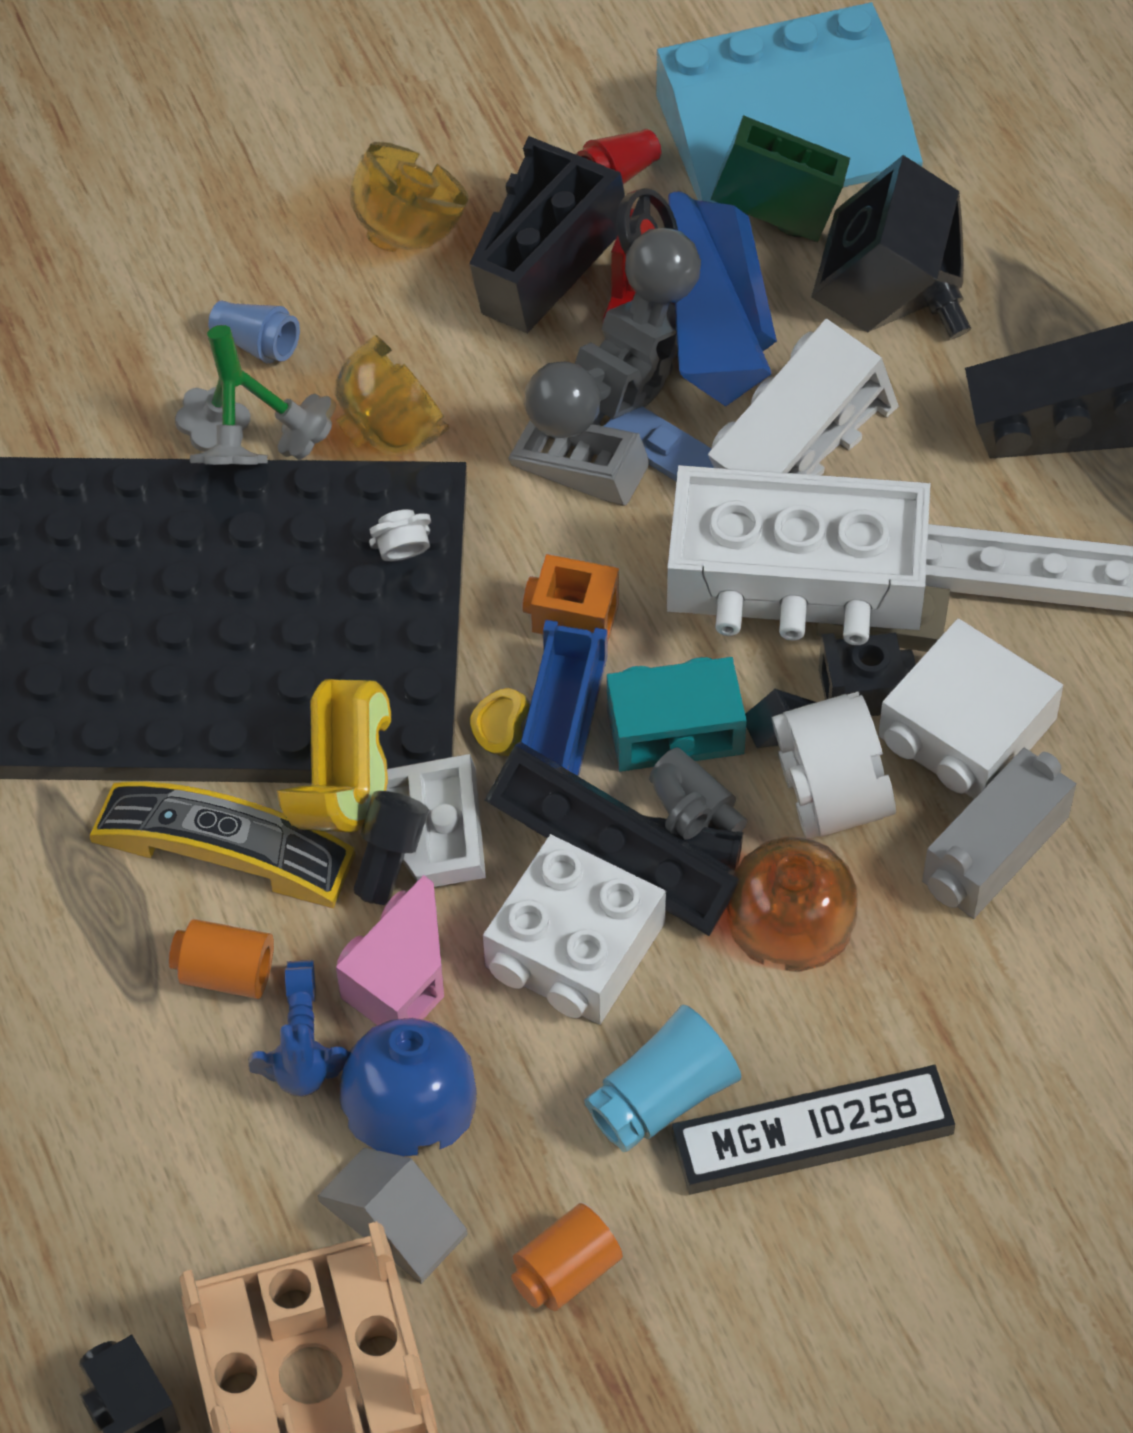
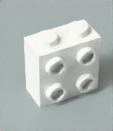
[878,618,1063,799]
[483,834,666,1025]

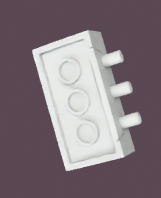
[667,465,931,645]

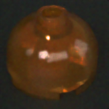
[726,836,858,972]

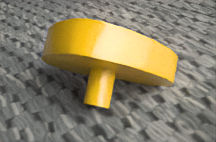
[470,688,530,757]

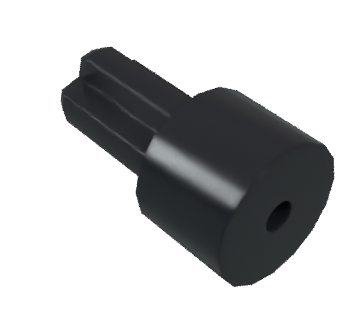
[353,791,429,905]

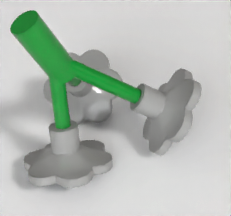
[175,325,336,464]

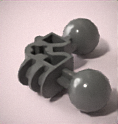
[524,228,701,438]

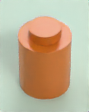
[169,919,274,999]
[511,1203,623,1311]

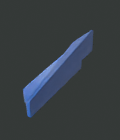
[668,191,777,407]

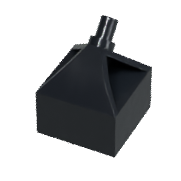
[811,155,972,339]

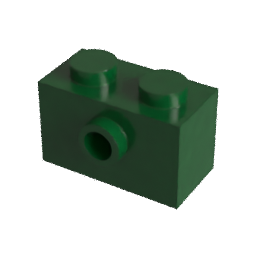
[710,115,850,242]

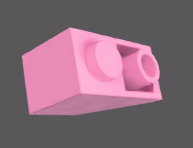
[336,875,444,1025]

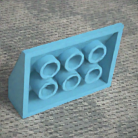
[656,2,923,203]

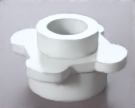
[369,509,431,561]

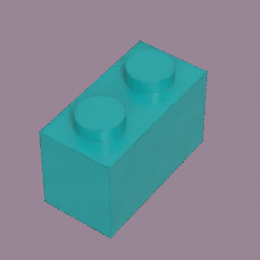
[607,657,747,772]

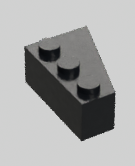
[469,136,625,334]
[965,321,1133,459]

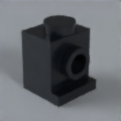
[819,633,916,716]
[79,1335,181,1433]

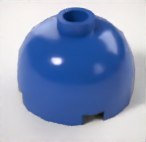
[340,1018,477,1156]

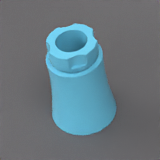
[584,1005,741,1152]

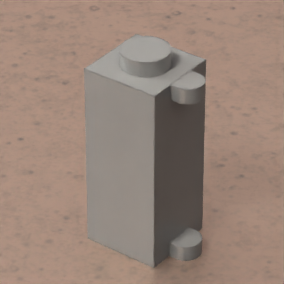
[922,747,1076,919]

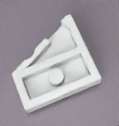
[386,754,486,887]

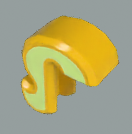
[277,679,391,832]

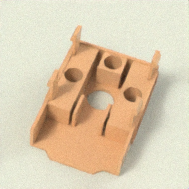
[179,1222,438,1433]

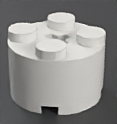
[771,691,896,839]

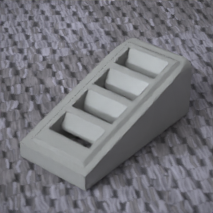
[508,421,649,505]

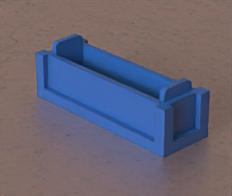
[521,620,608,776]

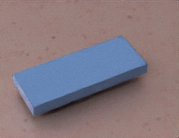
[604,406,714,482]

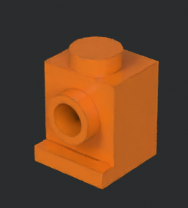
[522,554,619,644]

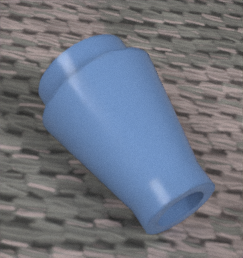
[208,300,300,363]

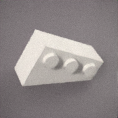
[708,318,899,475]

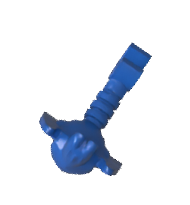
[248,960,349,1097]

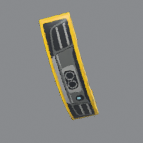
[89,781,356,909]

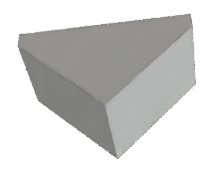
[318,1147,467,1284]

